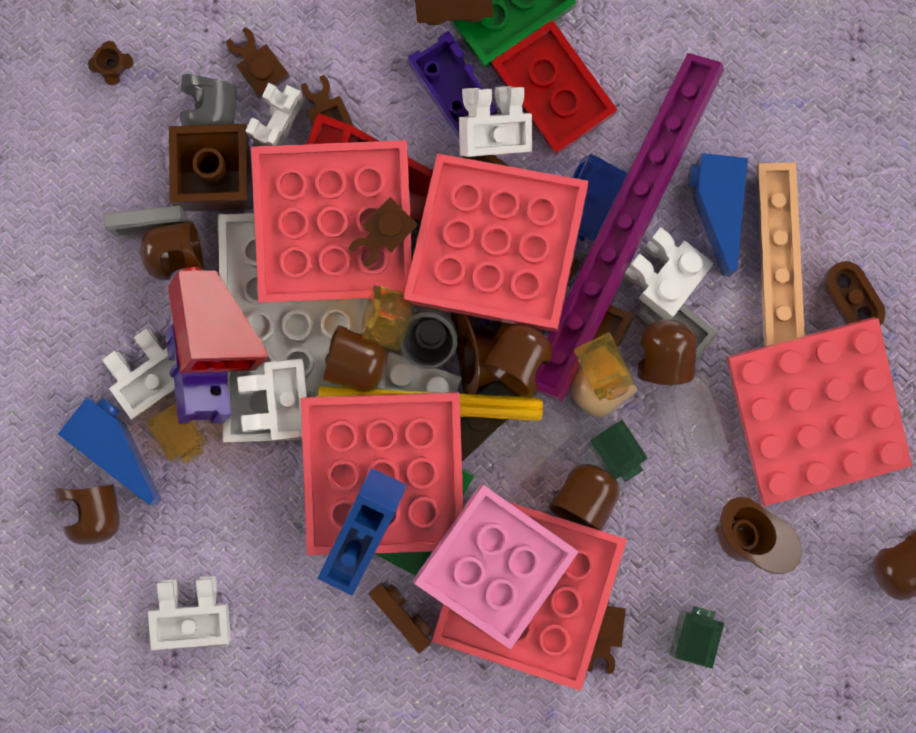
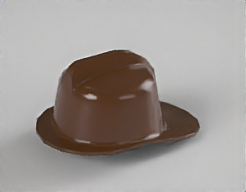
[450,312,500,394]
[715,497,803,574]

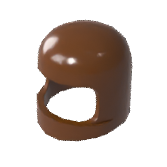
[140,220,205,281]
[637,319,697,386]
[484,324,553,399]
[323,325,387,392]
[549,464,620,531]
[55,484,120,545]
[872,529,916,601]

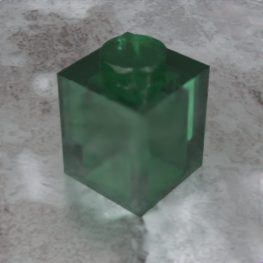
[587,419,648,482]
[669,605,725,669]

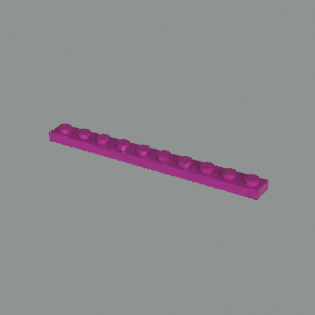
[534,53,724,402]

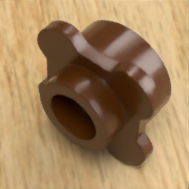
[88,41,134,86]

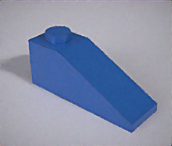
[688,153,748,277]
[58,397,162,505]
[317,468,407,596]

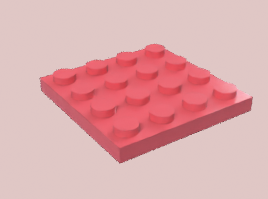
[251,140,412,303]
[403,153,588,333]
[726,317,912,506]
[301,392,463,555]
[432,502,627,691]

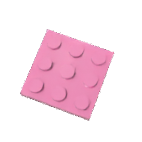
[412,483,579,650]

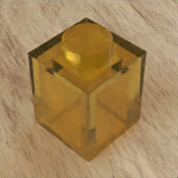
[361,284,411,351]
[574,332,635,401]
[146,403,209,464]

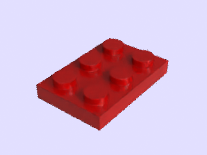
[491,20,618,156]

